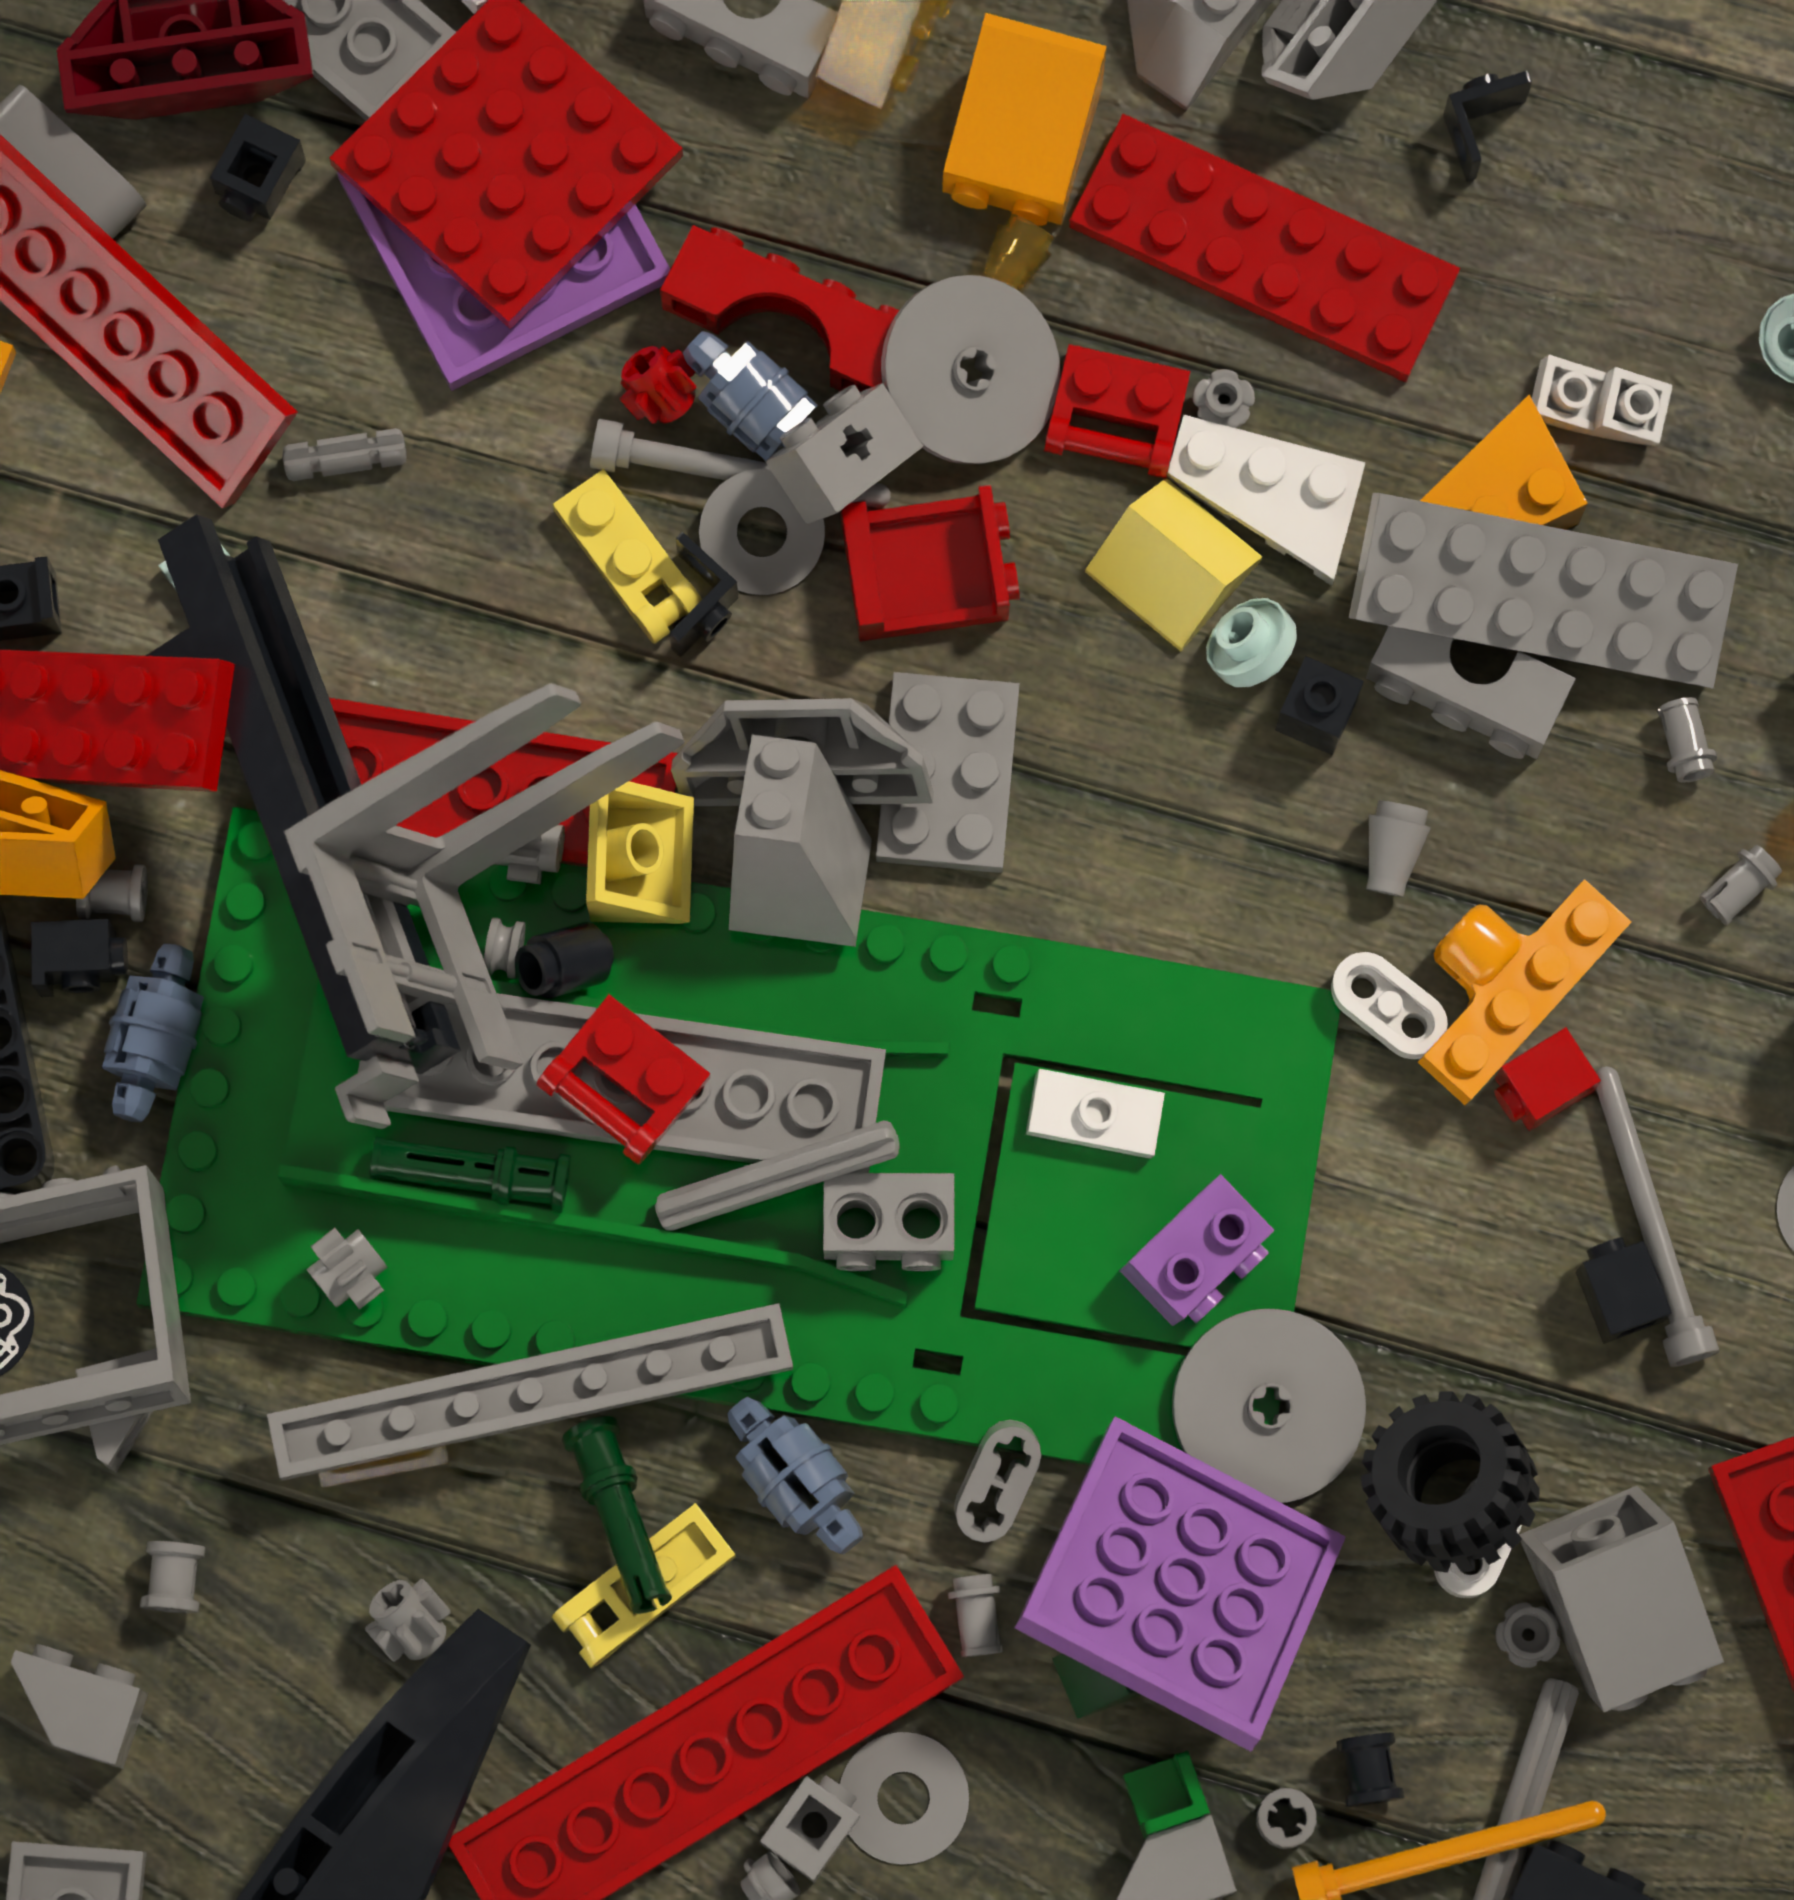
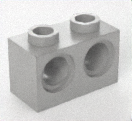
[823,1173,954,1271]

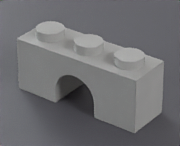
[644,0,843,99]
[1366,626,1576,760]

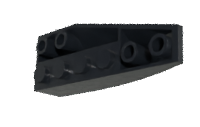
[236,1609,531,1900]

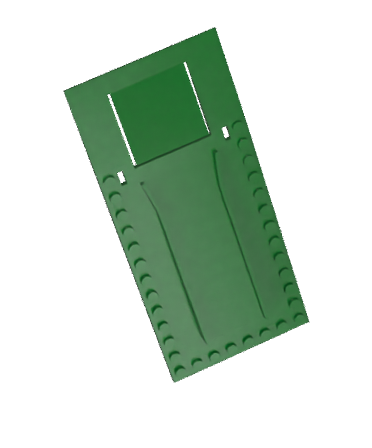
[136,807,1340,1465]

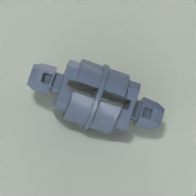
[683,331,818,461]
[102,943,204,1123]
[727,1397,863,1554]

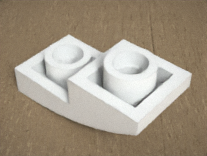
[1532,355,1673,446]

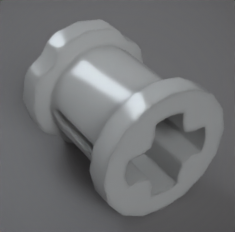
[76,864,148,922]
[140,1541,206,1614]

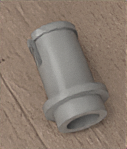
[1657,697,1718,783]
[1699,845,1782,925]
[948,1574,1003,1658]

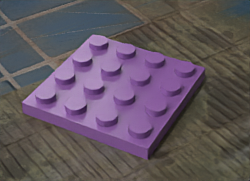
[337,172,670,391]
[1015,1416,1346,1752]

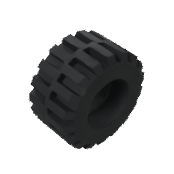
[1361,1391,1540,1573]

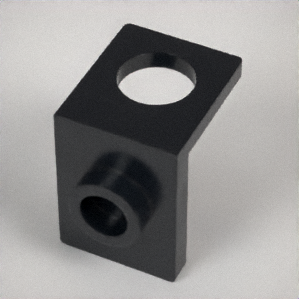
[1443,71,1532,182]
[669,532,739,657]

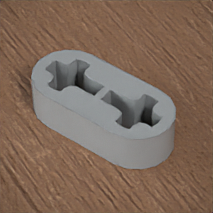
[954,1420,1041,1542]

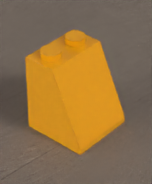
[943,13,1107,226]

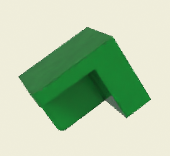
[1122,1750,1210,1839]

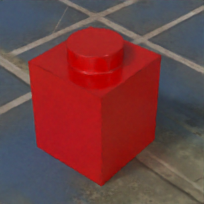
[1494,1027,1601,1132]

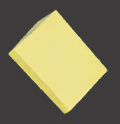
[1085,478,1262,652]
[586,781,694,924]

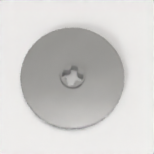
[881,275,1060,464]
[1172,1309,1366,1503]

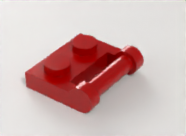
[1044,344,1191,479]
[536,994,711,1165]

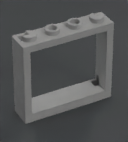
[0,1165,191,1445]

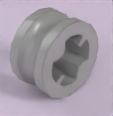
[484,918,525,980]
[1256,1788,1317,1849]

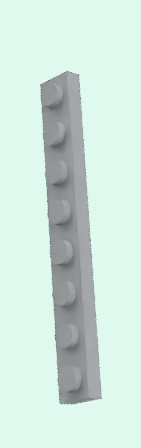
[267,1303,793,1481]

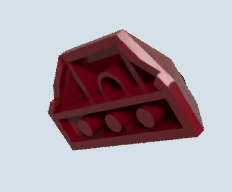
[56,0,314,120]

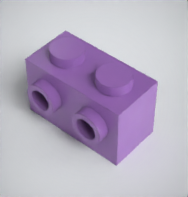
[1119,1174,1274,1326]

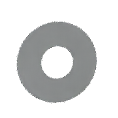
[699,469,825,595]
[840,1732,969,1864]

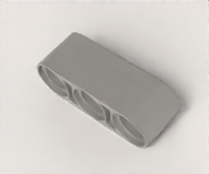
[0,85,147,239]

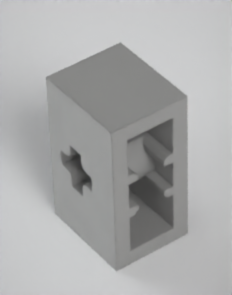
[765,383,923,524]

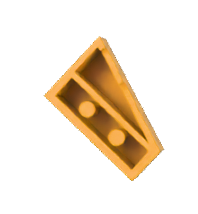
[1420,395,1588,530]

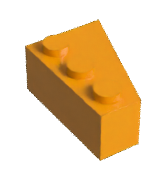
[0,770,116,899]

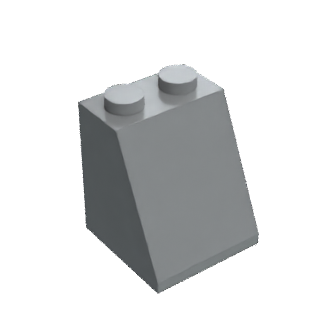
[729,735,872,947]
[1519,1486,1724,1712]

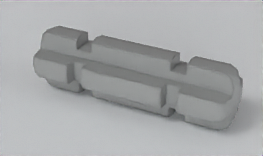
[282,428,407,481]

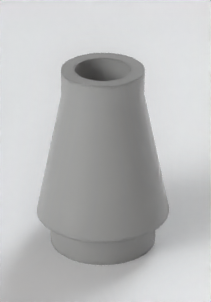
[1366,800,1431,897]

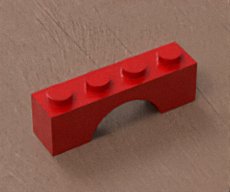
[660,225,899,392]

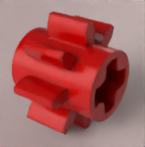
[620,346,697,424]

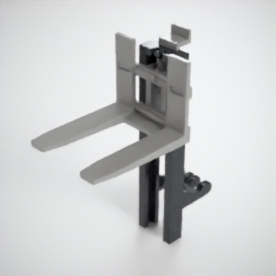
[146,514,685,1129]

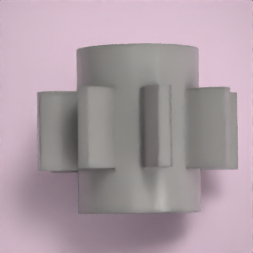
[495,824,565,884]
[306,1228,388,1310]
[365,1579,451,1662]

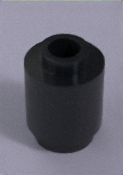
[515,922,614,999]

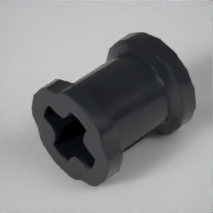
[1336,1732,1404,1807]

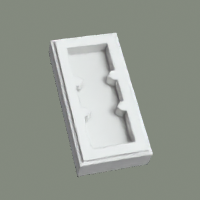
[1025,1069,1165,1159]

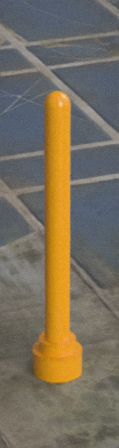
[1292,1801,1606,1900]

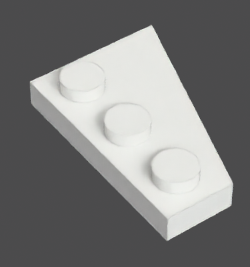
[1167,415,1365,586]

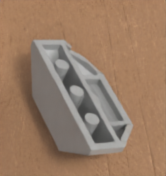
[1127,0,1273,111]
[1262,0,1437,100]
[671,698,934,806]

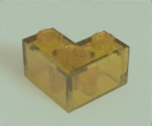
[815,0,954,109]

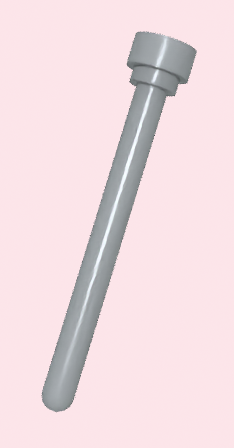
[590,419,891,508]
[1596,1066,1720,1367]

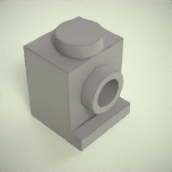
[760,1775,860,1883]

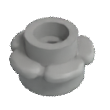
[1193,369,1255,428]
[1496,1603,1560,1668]
[741,1852,800,1900]

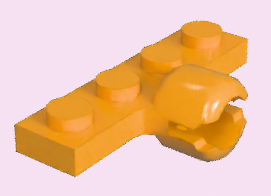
[1418,879,1631,1105]

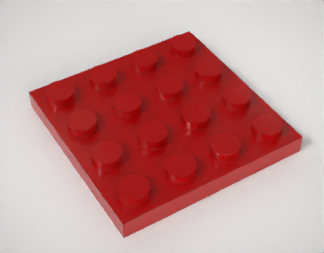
[329,0,683,329]

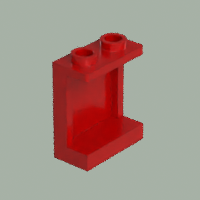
[841,485,1020,642]

